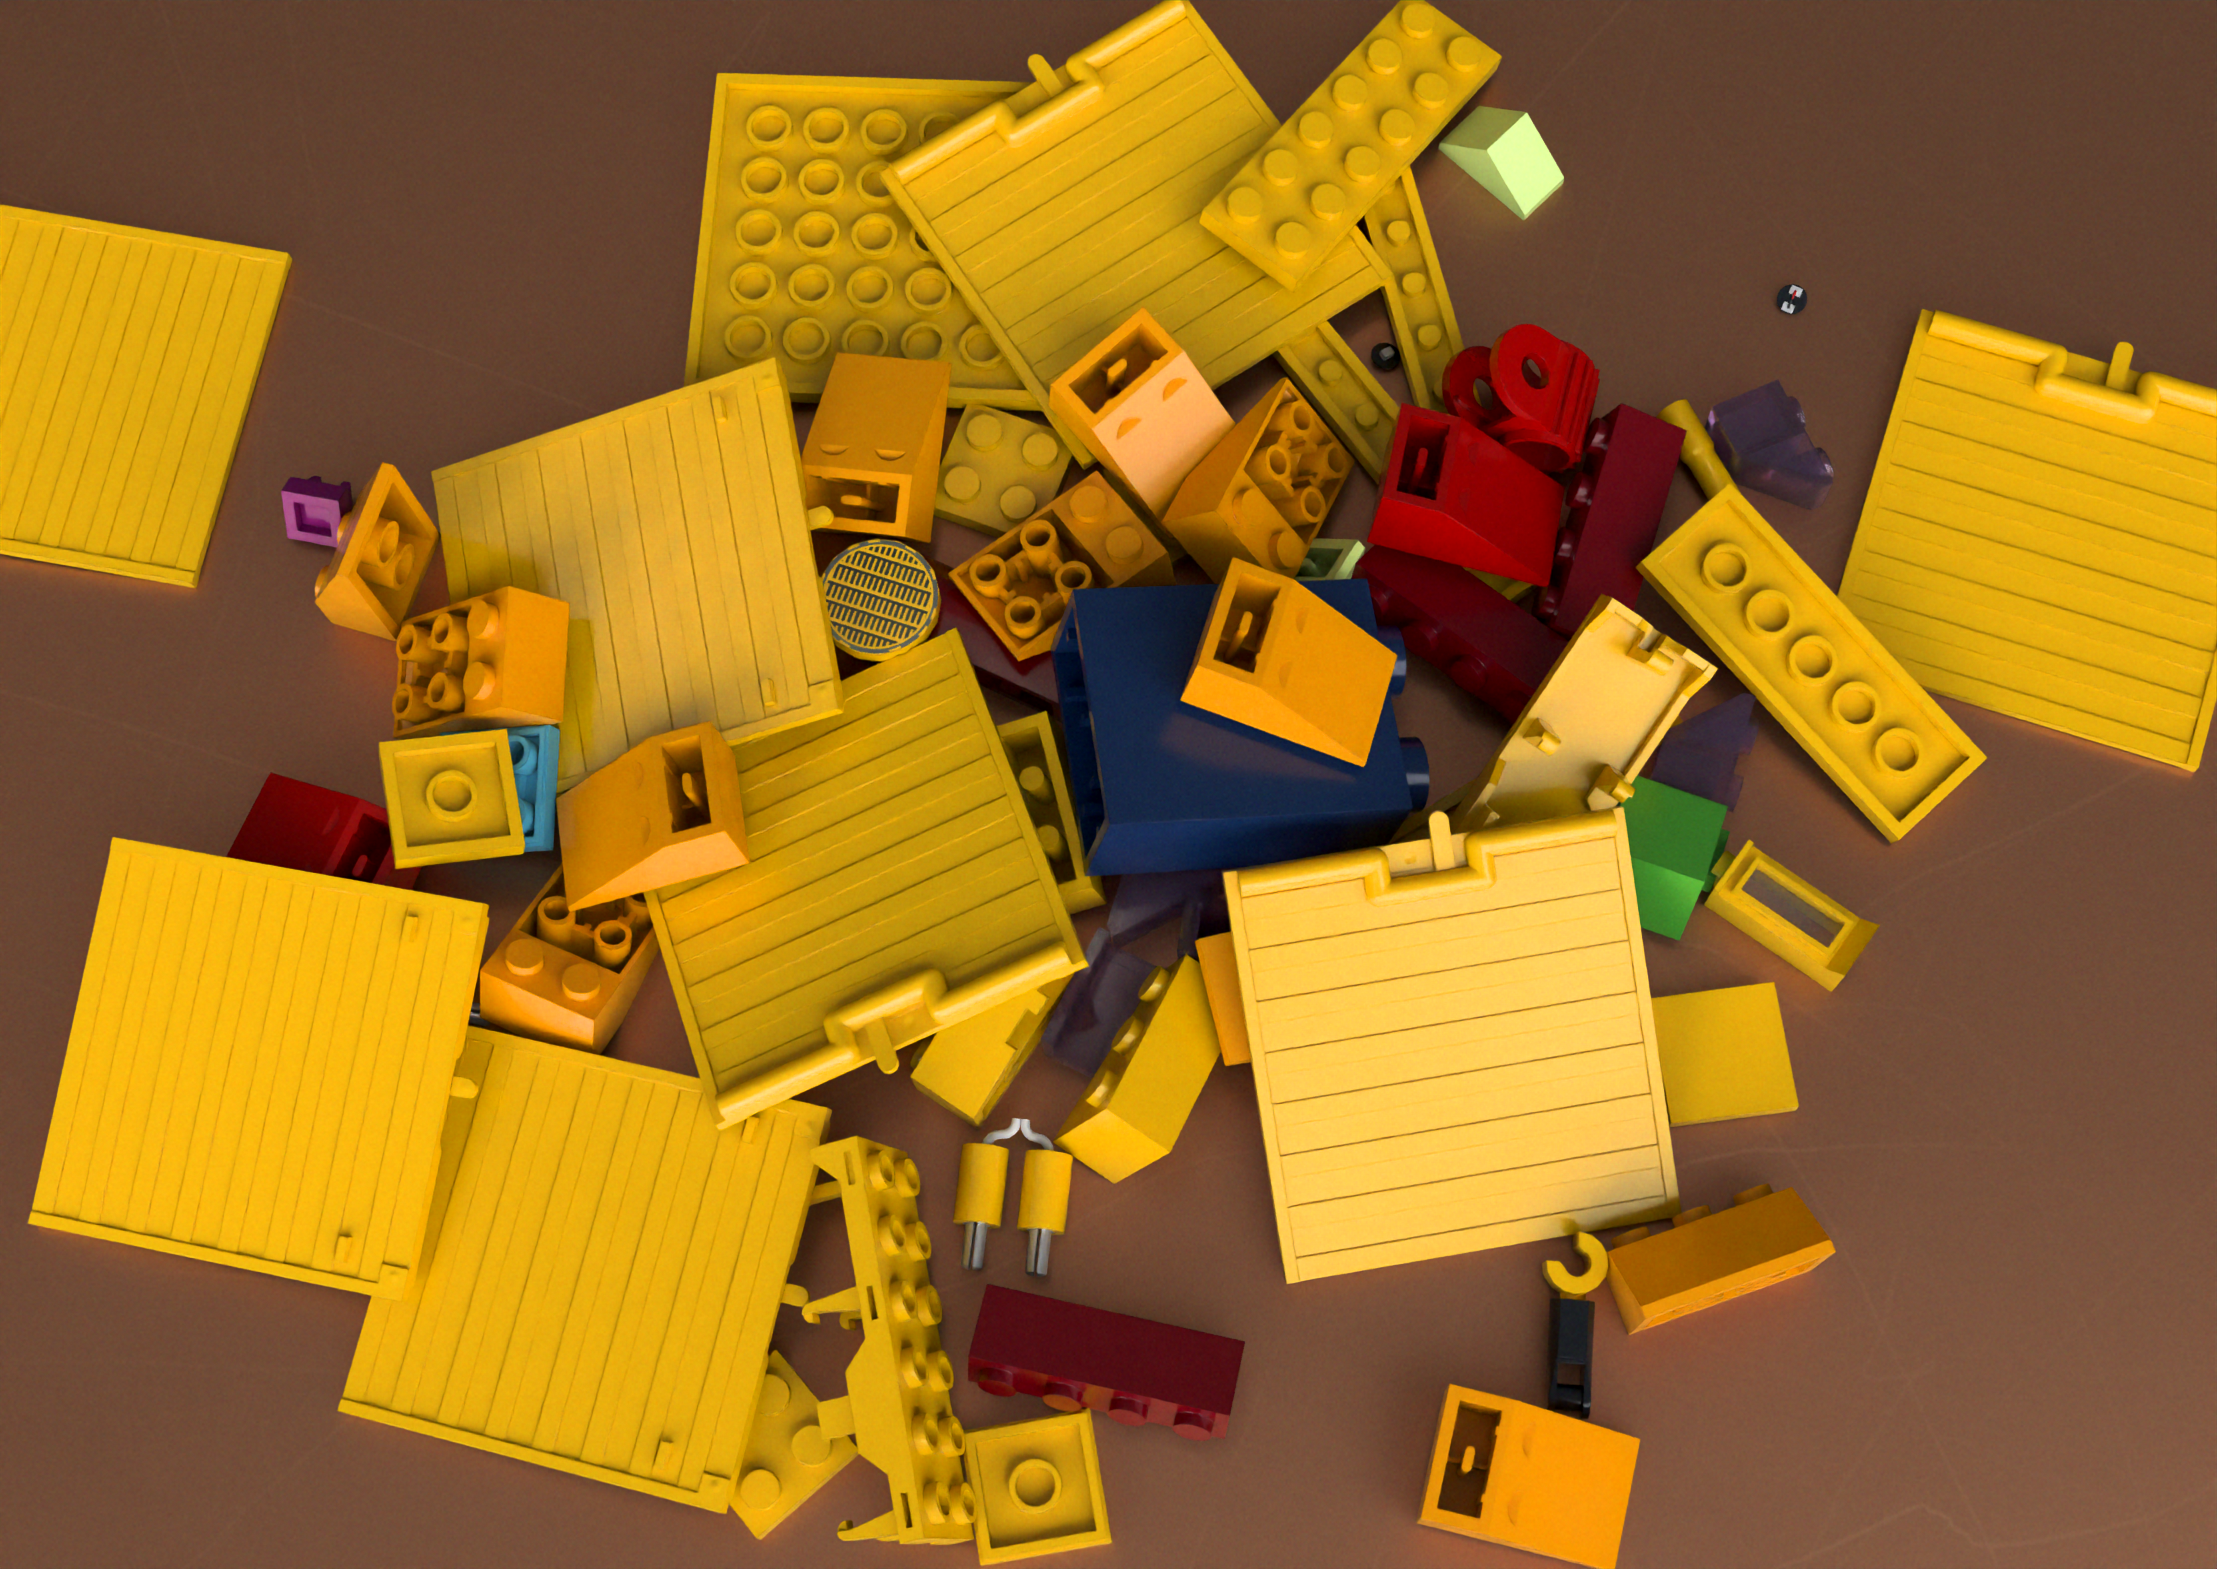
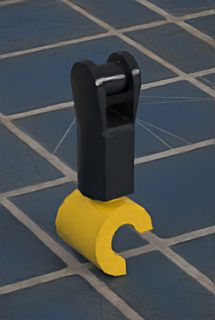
[1541,1232,1609,1419]

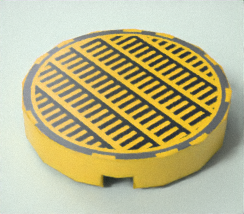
[821,539,941,662]

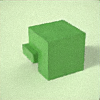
[1617,775,1730,941]

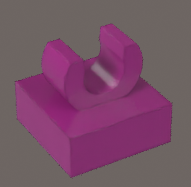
[281,476,353,547]

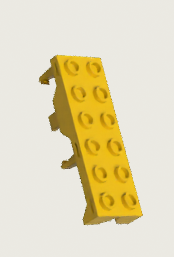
[1449,594,1718,834]
[802,1136,977,1545]

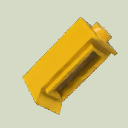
[1704,840,1880,992]

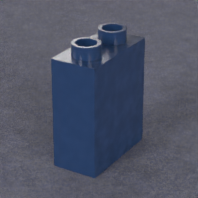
[1051,579,1430,876]

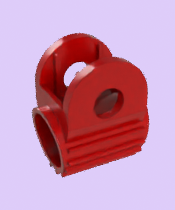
[1442,324,1600,475]

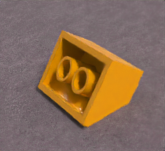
[1606,1183,1836,1335]

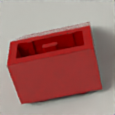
[1367,403,1565,588]
[226,772,423,890]

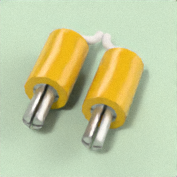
[953,1118,1073,1277]

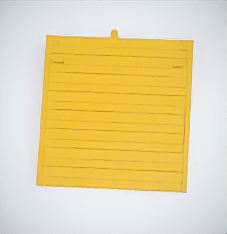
[879,0,1393,470]
[0,204,293,588]
[1836,309,2217,772]
[431,357,845,798]
[643,628,1089,1130]
[1222,806,1682,1284]
[28,837,490,1302]
[337,1025,832,1514]

